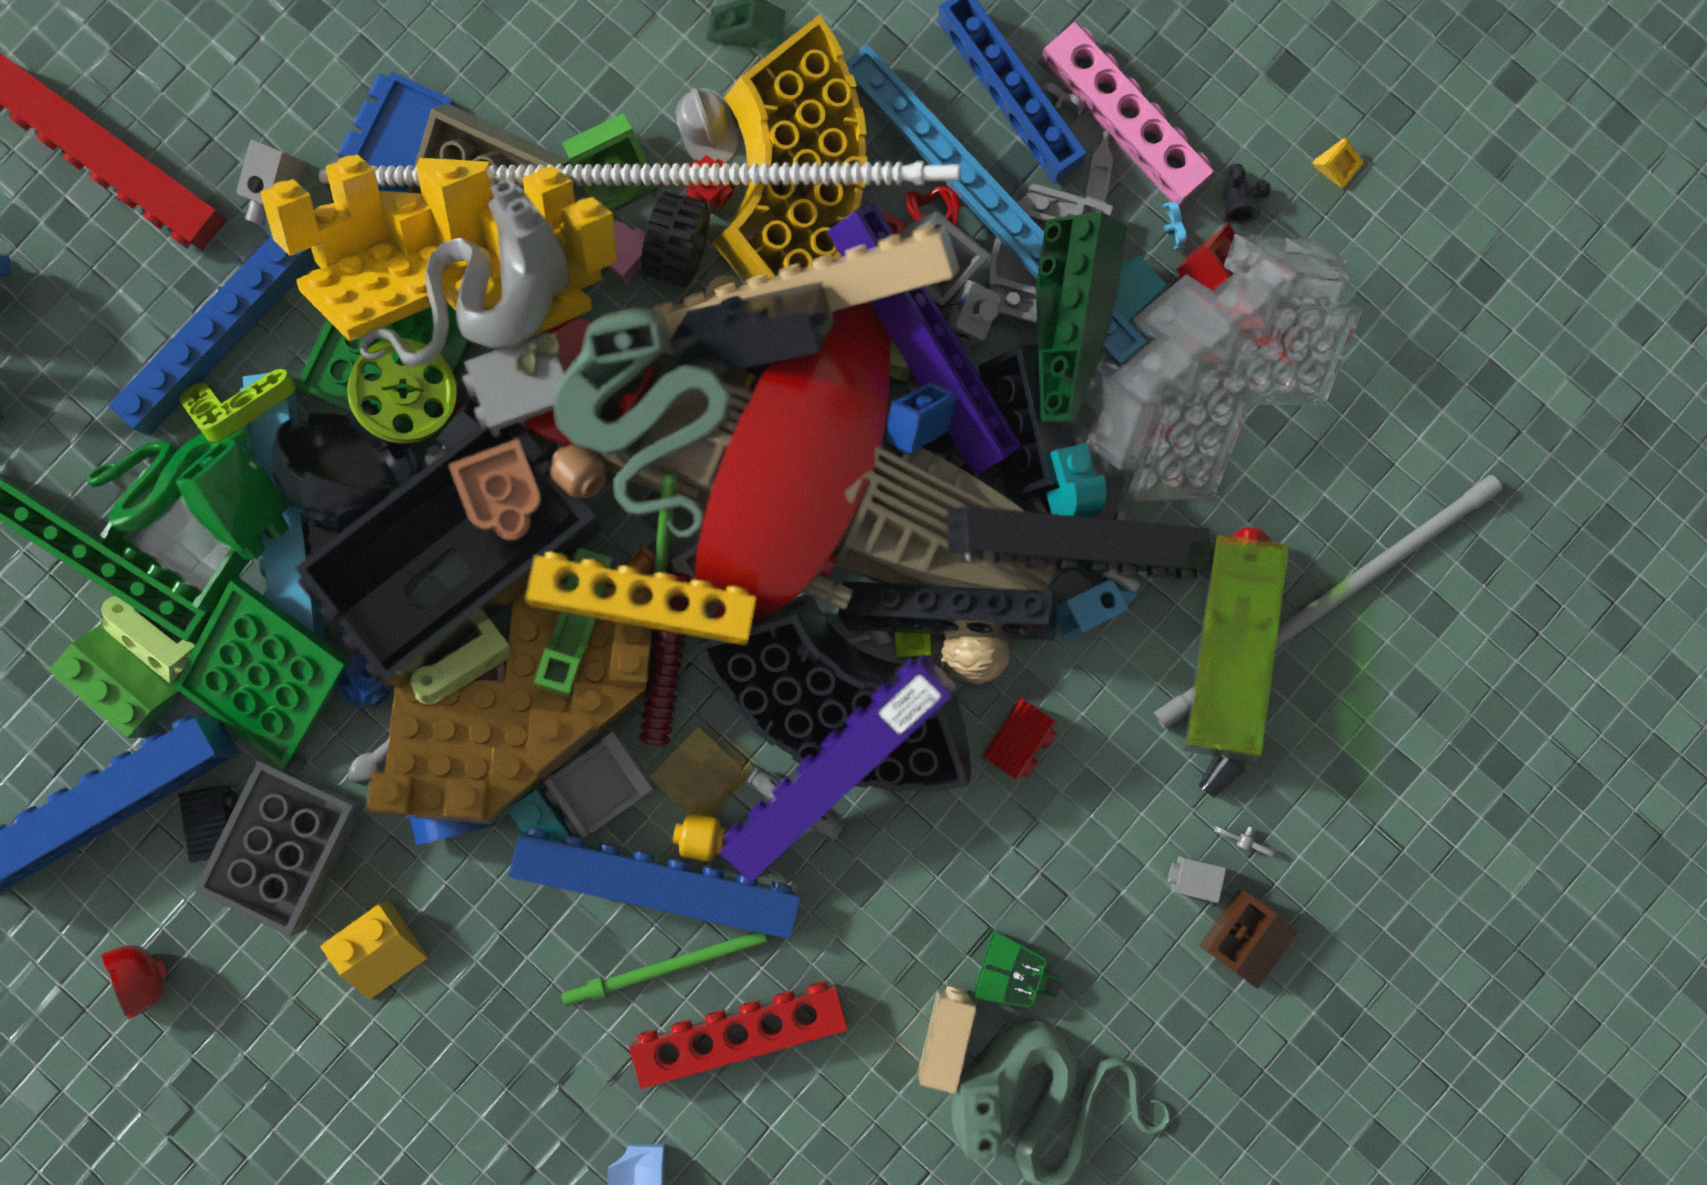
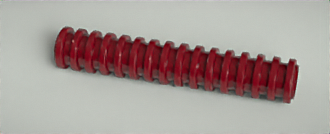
[639,572,695,746]

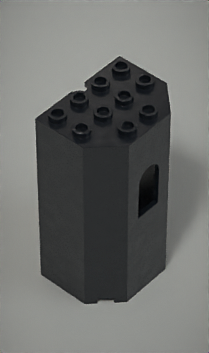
[295,422,602,689]

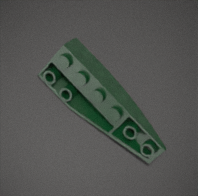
[1036,211,1127,423]

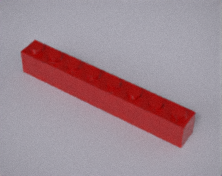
[0,53,227,252]

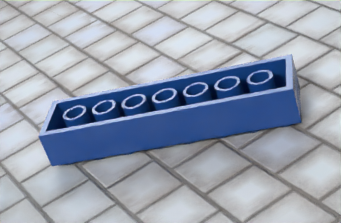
[0,715,240,894]

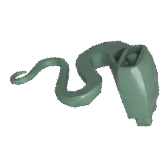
[553,308,730,537]
[952,1021,1171,1185]

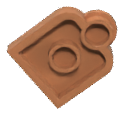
[449,439,541,540]

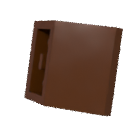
[1199,889,1298,989]

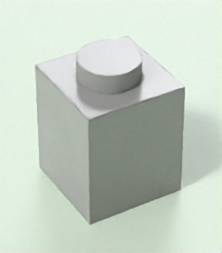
[1168,856,1226,903]

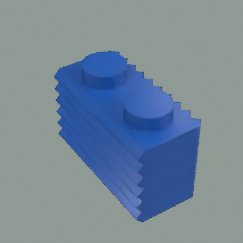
[884,383,957,454]

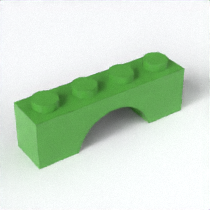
[534,547,614,699]

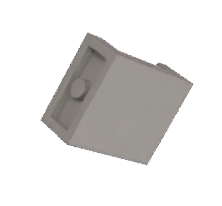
[463,332,564,437]
[543,731,657,838]

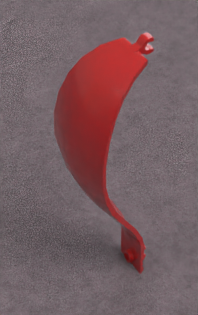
[696,208,910,620]

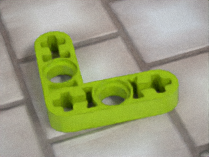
[179,369,296,442]

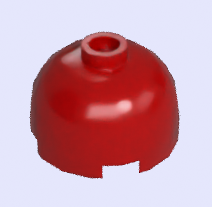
[101,945,168,1019]

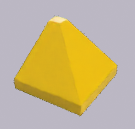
[1312,138,1364,188]

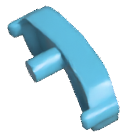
[1163,202,1187,250]

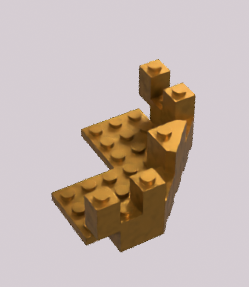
[367,574,654,824]

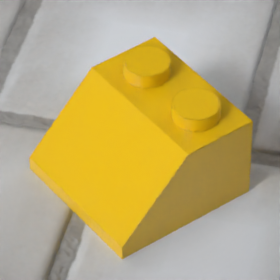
[320,900,429,1000]

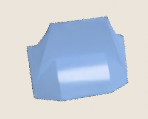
[608,1144,665,1185]

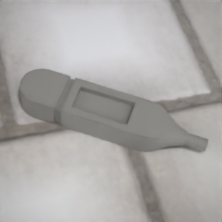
[1084,131,1113,204]

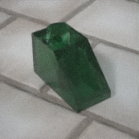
[707,0,786,49]

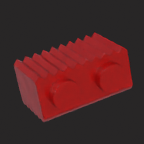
[981,698,1057,781]

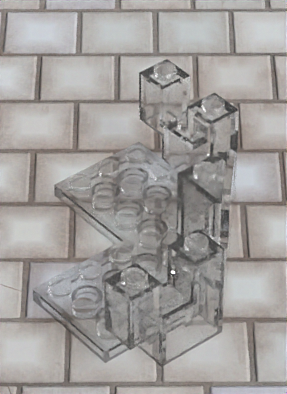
[1070,233,1363,501]

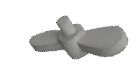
[1214,826,1278,857]

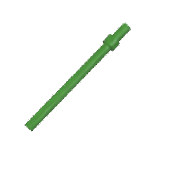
[561,932,768,1007]

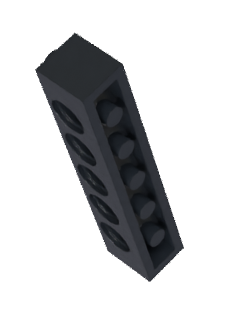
[838,581,1058,641]

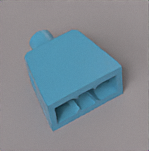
[1057,579,1137,641]

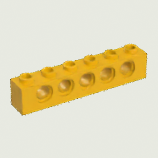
[526,553,755,646]

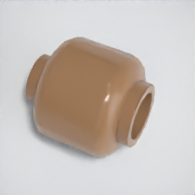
[551,444,606,498]

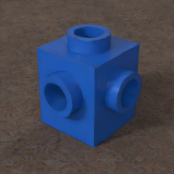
[338,653,392,711]

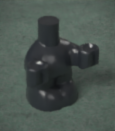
[1224,164,1271,224]

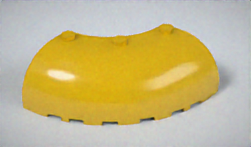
[712,14,867,285]

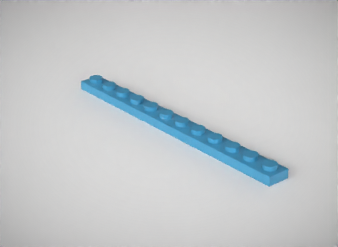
[846,44,1146,367]

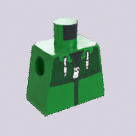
[973,929,1062,1007]

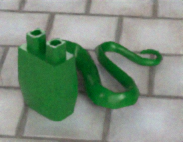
[86,424,289,560]

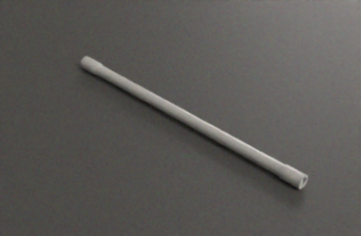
[1153,475,1503,730]

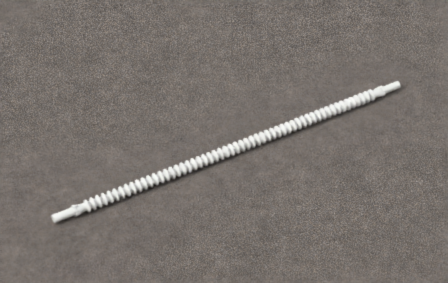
[319,162,960,187]

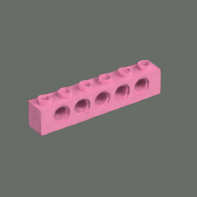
[1041,22,1214,207]

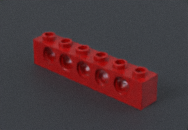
[629,981,848,1089]

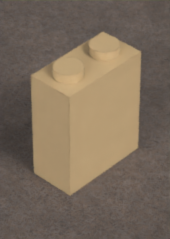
[918,985,976,1094]

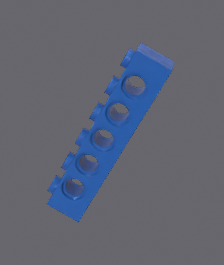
[938,0,1087,184]

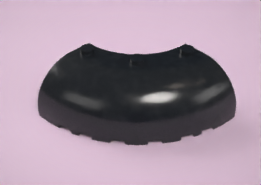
[697,594,971,793]

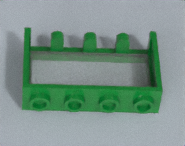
[98,469,249,614]

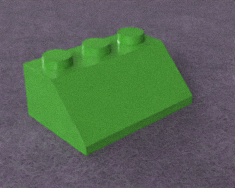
[48,623,182,738]

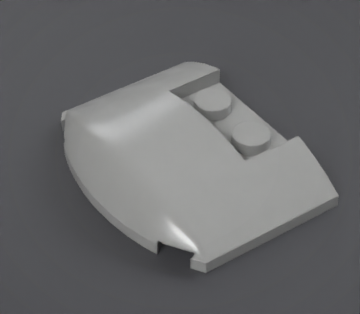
[989,184,1113,325]

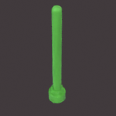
[653,473,677,575]

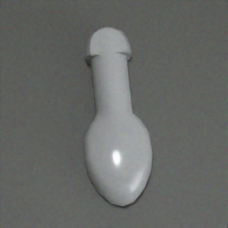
[348,737,389,783]

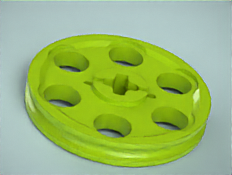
[347,339,457,444]

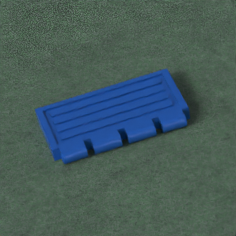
[328,72,455,192]

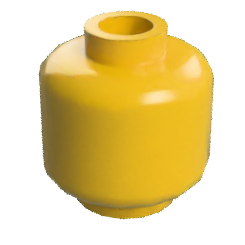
[673,813,726,862]

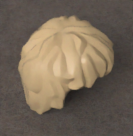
[941,635,1011,684]

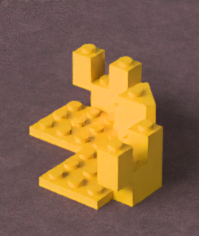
[260,154,618,350]

